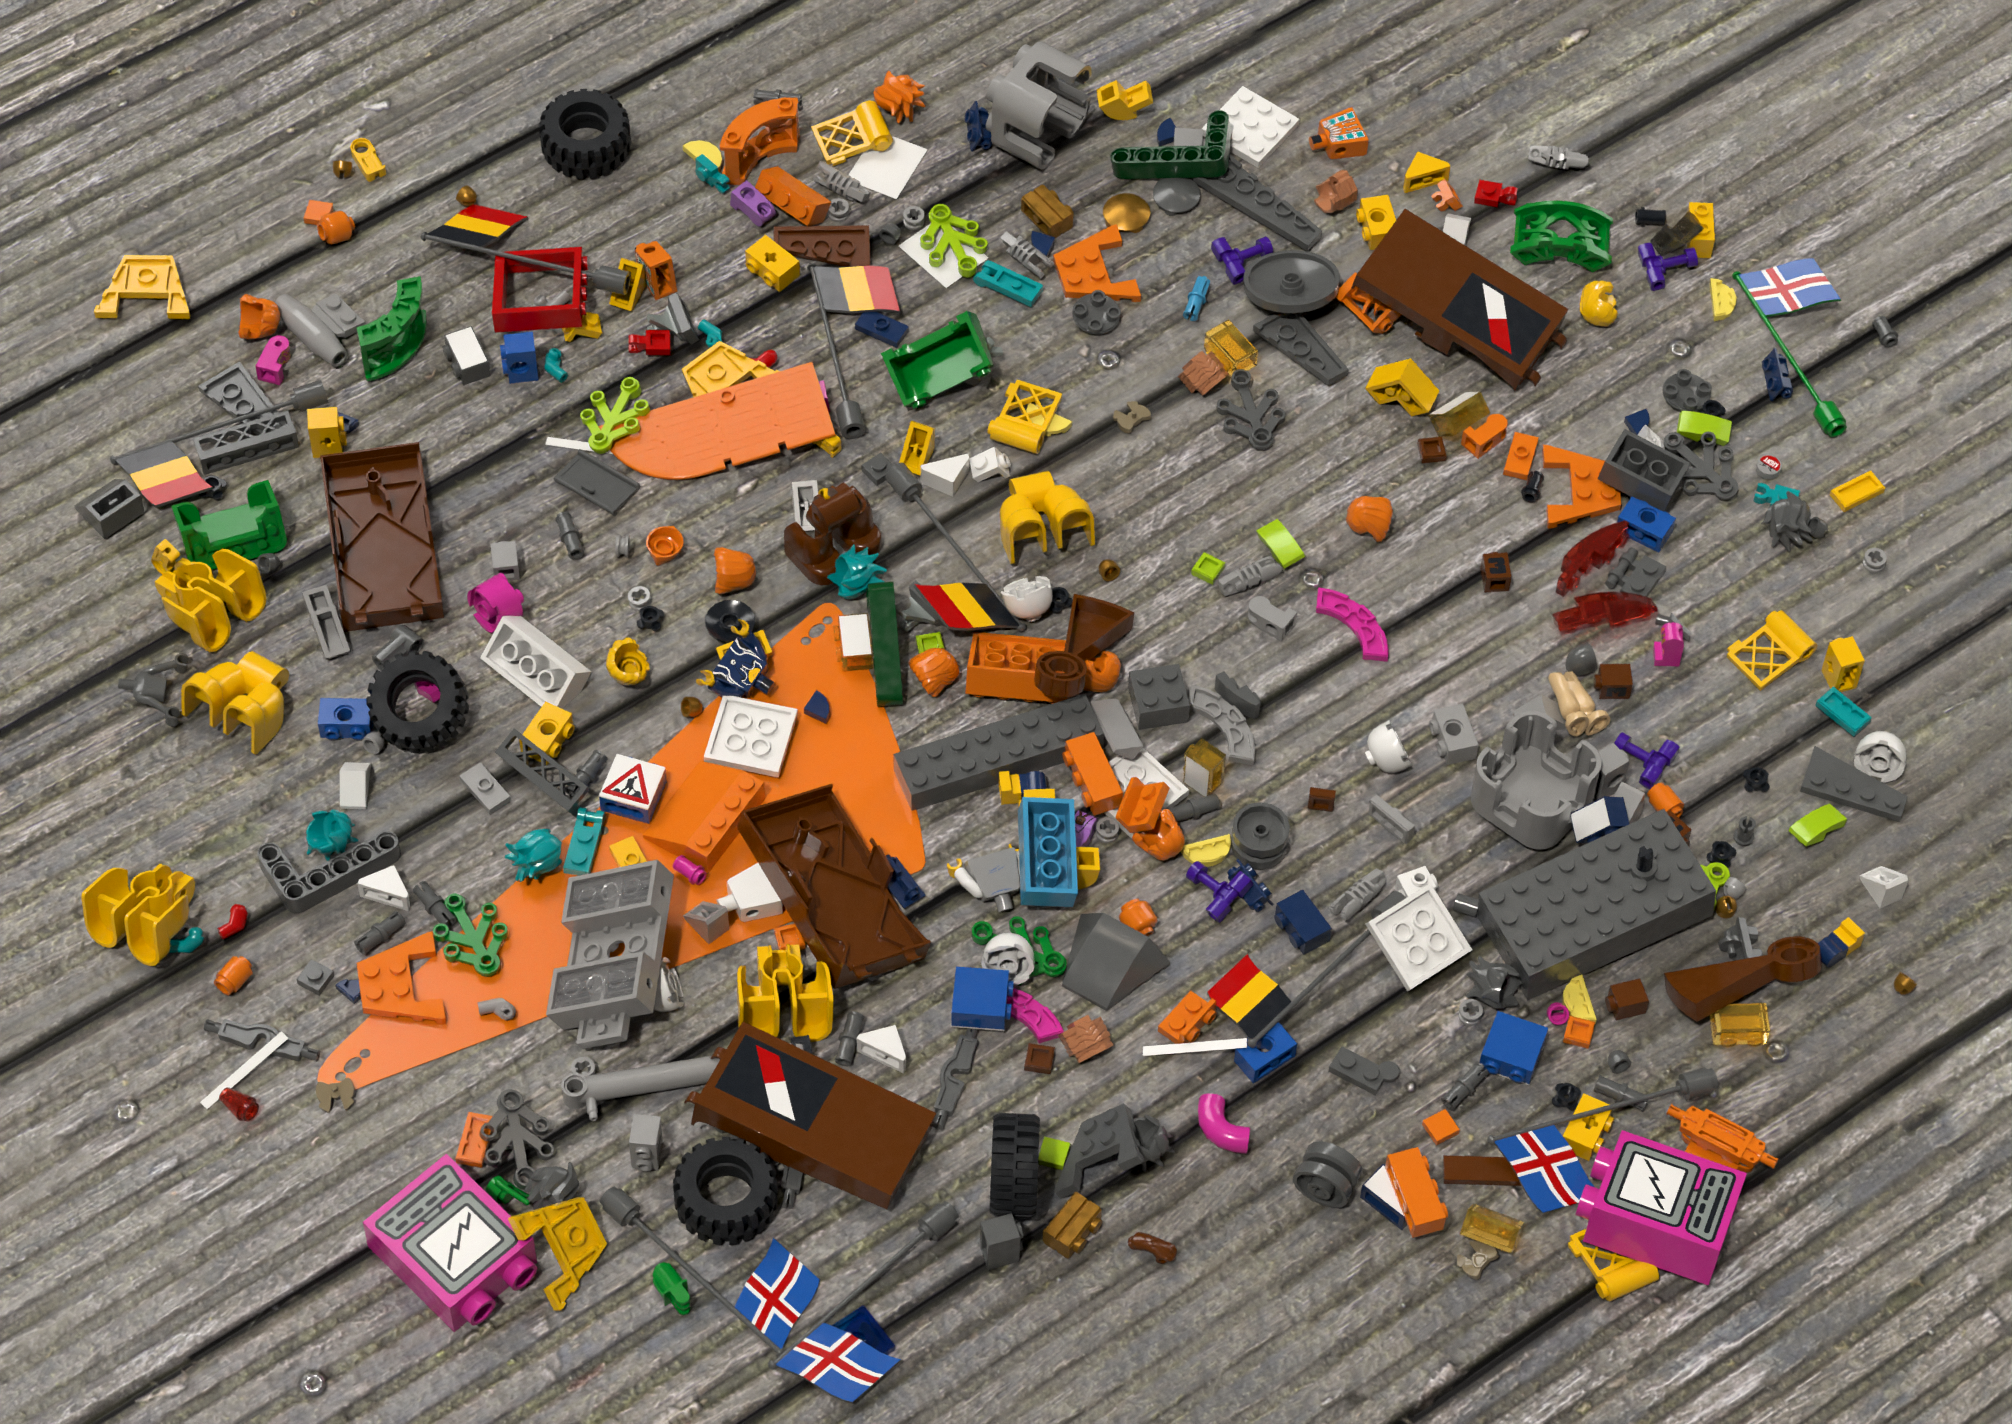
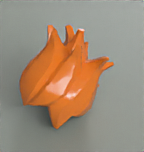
[874,71,925,123]

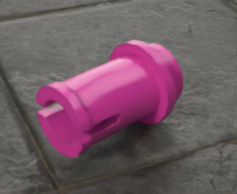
[673,855,707,885]

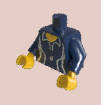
[696,619,775,698]

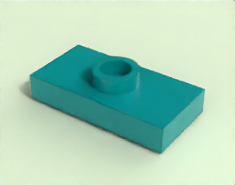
[1815,686,1872,737]

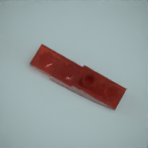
[1556,521,1629,597]
[1552,592,1658,631]

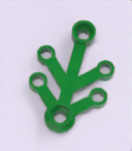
[433,893,508,977]
[972,916,1067,986]

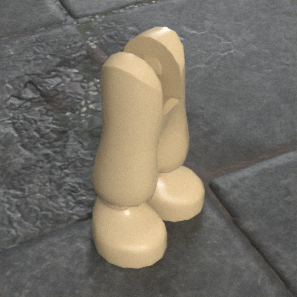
[1548,671,1610,736]

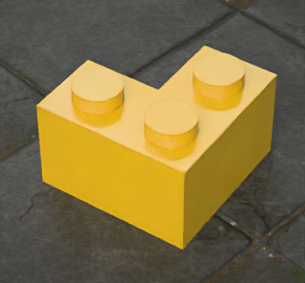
[1365,358,1439,417]

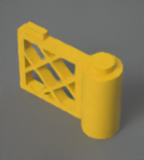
[811,100,893,166]
[987,380,1062,454]
[1727,610,1818,691]
[1568,1229,1659,1302]

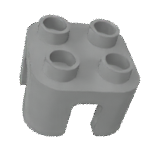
[986,41,1092,170]
[1471,711,1601,849]

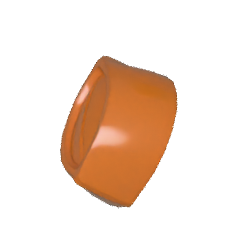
[646,526,683,566]

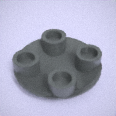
[1153,178,1200,216]
[1072,290,1121,334]
[1662,369,1712,411]

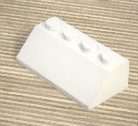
[480,616,592,709]

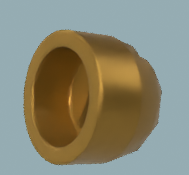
[333,161,352,178]
[456,185,477,206]
[1098,559,1120,581]
[681,697,703,717]
[1715,895,1737,919]
[1894,972,1917,995]

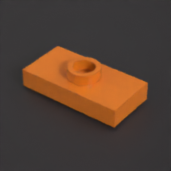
[1503,432,1539,480]
[455,1112,493,1168]

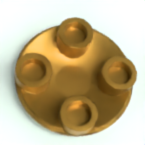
[1103,193,1150,233]

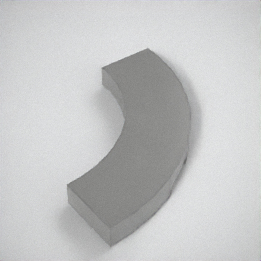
[1188,685,1255,765]

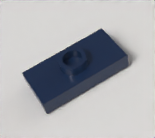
[855,312,909,348]

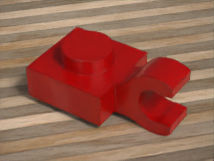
[1474,179,1518,207]
[628,330,670,355]

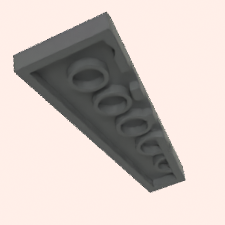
[1193,154,1322,251]

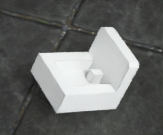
[969,447,1011,482]

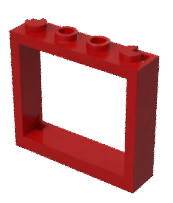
[492,247,588,333]

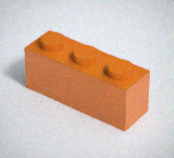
[755,166,832,226]
[1062,732,1123,816]
[1385,1147,1448,1238]

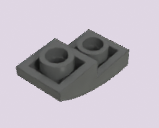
[1214,671,1261,719]

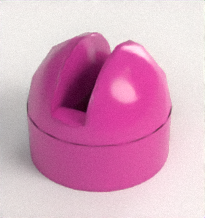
[1547,1002,1569,1025]

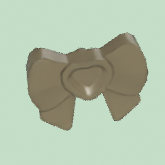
[1113,401,1151,433]
[316,1078,355,1113]
[1457,1240,1499,1280]

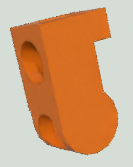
[1461,414,1508,459]

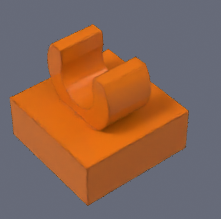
[1431,179,1463,211]

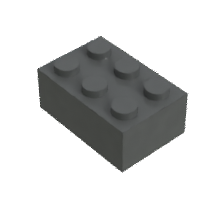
[1597,429,1690,511]

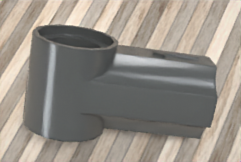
[372,624,424,671]

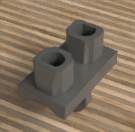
[1718,917,1763,961]

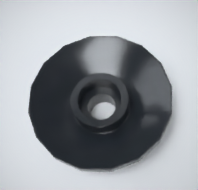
[705,600,755,643]

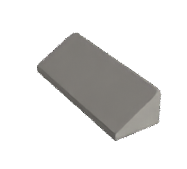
[1089,699,1143,760]

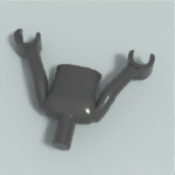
[118,653,189,727]

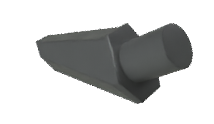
[1655,613,1690,642]

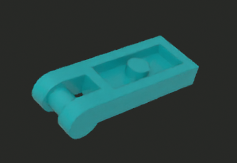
[973,260,1043,307]
[563,807,606,876]

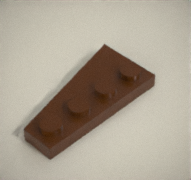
[774,225,870,267]

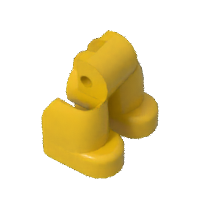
[999,471,1095,564]
[155,549,267,652]
[181,651,289,755]
[81,864,195,966]
[737,944,833,1042]

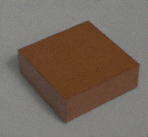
[1417,437,1446,464]
[1308,787,1336,812]
[1024,1043,1055,1075]

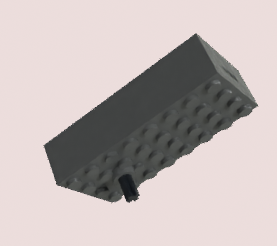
[1478,809,1716,1001]

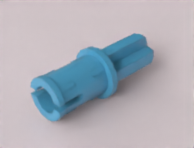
[1183,276,1210,321]

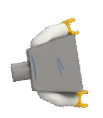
[947,844,1020,913]

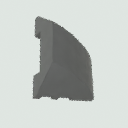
[1062,913,1170,1011]

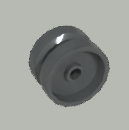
[1231,802,1290,870]
[1293,1141,1362,1208]

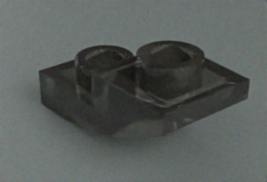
[1650,211,1704,256]

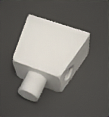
[716,863,783,922]

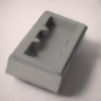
[459,762,511,814]
[1368,794,1415,844]

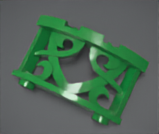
[1510,200,1613,273]
[357,276,427,381]

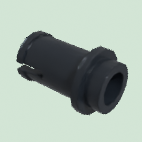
[1635,207,1666,226]
[1521,471,1544,503]

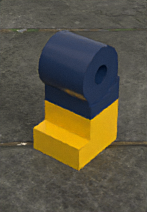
[998,771,1047,805]
[1818,917,1865,968]

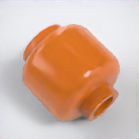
[317,211,355,245]
[1119,898,1158,936]

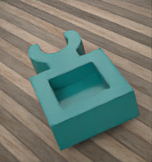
[695,154,730,194]
[1753,483,1800,506]

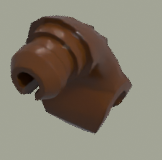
[1128,1232,1177,1264]

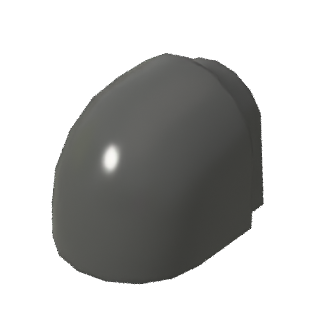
[1565,642,1596,677]

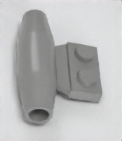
[275,293,365,367]

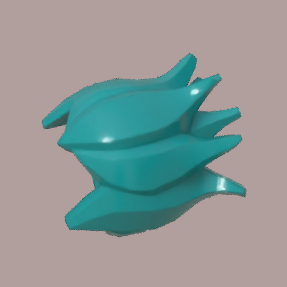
[827,544,887,599]
[306,809,358,861]
[505,829,562,882]

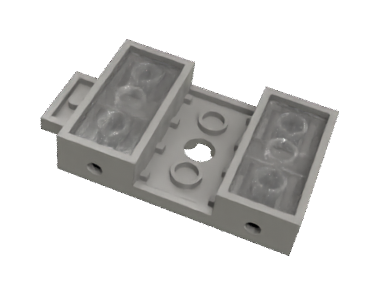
[546,860,674,1049]

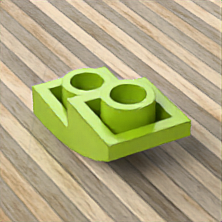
[1676,411,1732,446]
[1256,519,1305,569]
[1788,804,1847,846]

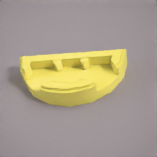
[683,140,722,172]
[1709,278,1737,321]
[1026,403,1072,436]
[1181,834,1231,867]
[1562,975,1597,1024]

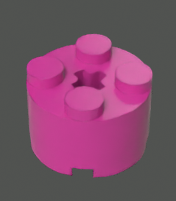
[467,573,524,633]

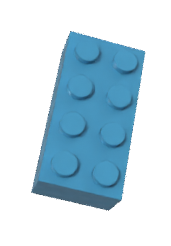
[1018,797,1078,907]

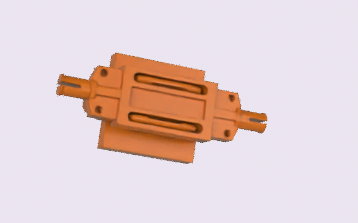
[1666,1104,1779,1173]

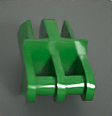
[653,1262,691,1315]

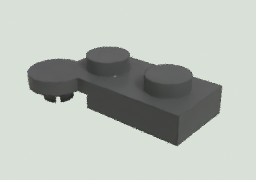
[1328,1047,1399,1096]

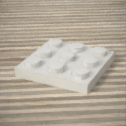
[1202,86,1300,168]
[704,696,798,778]
[1079,748,1189,838]
[1365,883,1472,991]

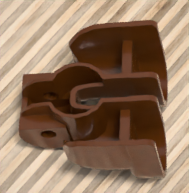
[784,482,882,586]

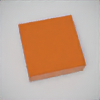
[304,200,334,225]
[774,923,806,950]
[1563,1016,1595,1049]
[1422,1109,1460,1145]

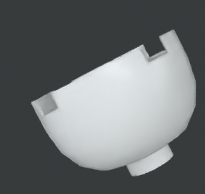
[1001,576,1053,621]
[1365,720,1412,773]
[1854,731,1906,783]
[981,933,1035,985]
[654,957,684,1012]

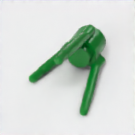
[486,1176,530,1206]

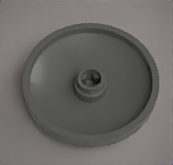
[1244,250,1340,313]

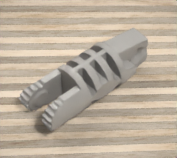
[1528,145,1589,170]
[813,161,871,202]
[1000,231,1054,279]
[1218,556,1282,596]
[1329,868,1386,921]

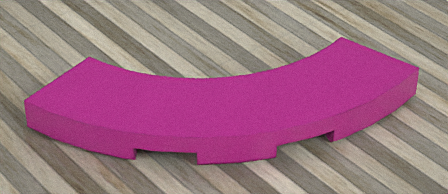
[1316,587,1388,662]
[1007,988,1064,1043]

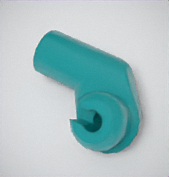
[698,319,722,348]
[544,348,568,383]
[169,927,204,953]

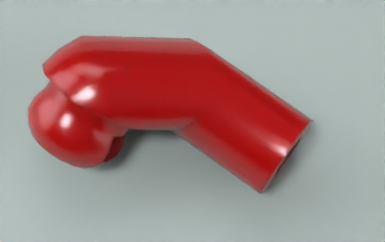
[748,350,777,368]
[217,904,248,940]

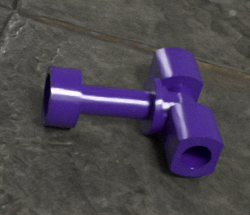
[1211,236,1273,285]
[1638,243,1698,291]
[1614,732,1680,789]
[1186,861,1253,923]

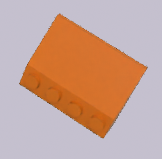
[965,632,1067,704]
[643,761,765,873]

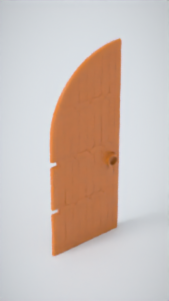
[598,362,836,480]

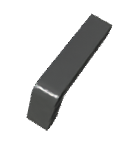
[257,831,401,913]

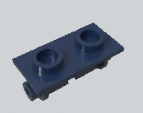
[964,101,992,152]
[1762,348,1793,401]
[886,855,926,909]
[1227,859,1274,912]

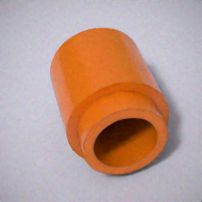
[1647,782,1684,818]
[214,956,253,996]

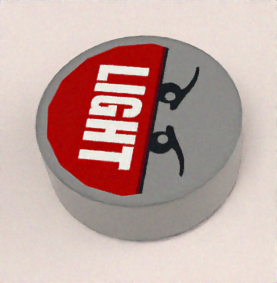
[1756,454,1782,479]

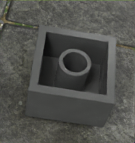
[1128,664,1190,730]

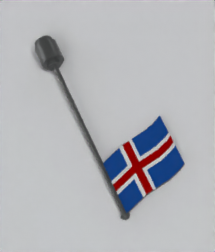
[1487,1067,1718,1213]
[600,1187,820,1357]
[768,1201,959,1404]

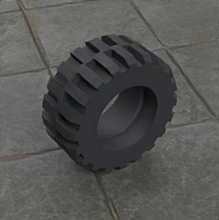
[539,89,631,179]
[366,650,469,753]
[990,1113,1040,1218]
[673,1137,778,1245]

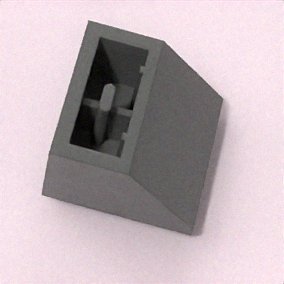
[74,479,145,539]

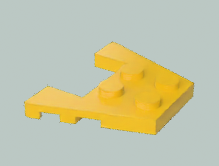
[94,255,190,319]
[682,341,779,397]
[508,1197,607,1311]

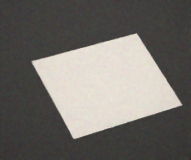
[849,136,928,199]
[899,223,988,288]

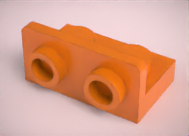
[1116,777,1170,833]
[1158,991,1217,1044]

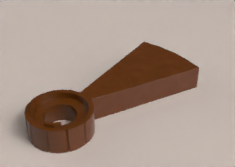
[1034,594,1135,698]
[1664,936,1822,1022]

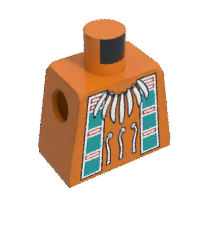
[1309,107,1369,159]
[635,241,677,300]

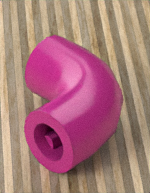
[1198,1093,1250,1154]

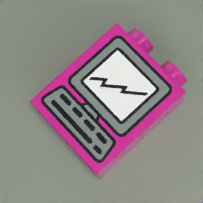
[1575,1130,1747,1285]
[363,1154,537,1332]

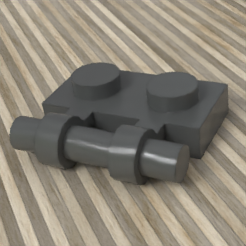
[1605,547,1667,606]

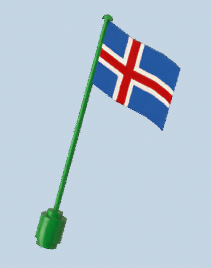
[1732,258,1847,437]

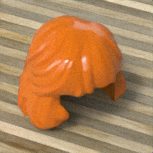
[238,294,280,339]
[1346,496,1393,542]
[714,547,756,594]
[908,648,959,697]
[1083,651,1121,692]
[1132,809,1185,861]

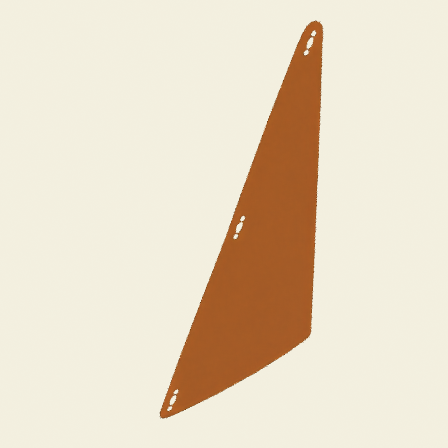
[317,603,926,1090]

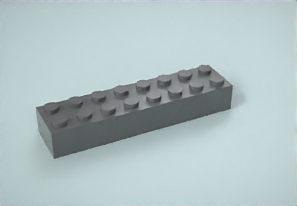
[893,694,1104,811]

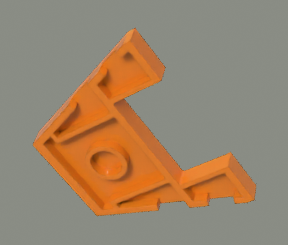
[1053,224,1141,302]
[1542,445,1621,529]
[356,931,446,1024]

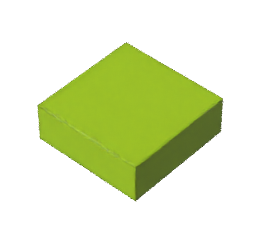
[1191,552,1225,585]
[915,632,944,654]
[1038,1136,1070,1170]

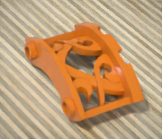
[720,97,800,185]
[1336,272,1402,334]

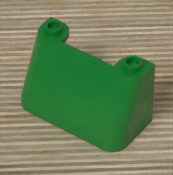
[881,311,994,409]
[171,480,287,570]

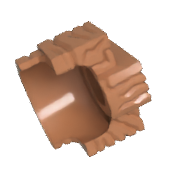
[1314,170,1358,213]
[1178,351,1229,396]
[1058,1015,1113,1063]

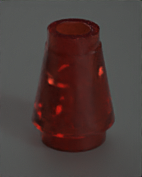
[219,1087,259,1122]

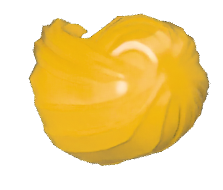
[1579,280,1618,327]
[606,637,650,686]

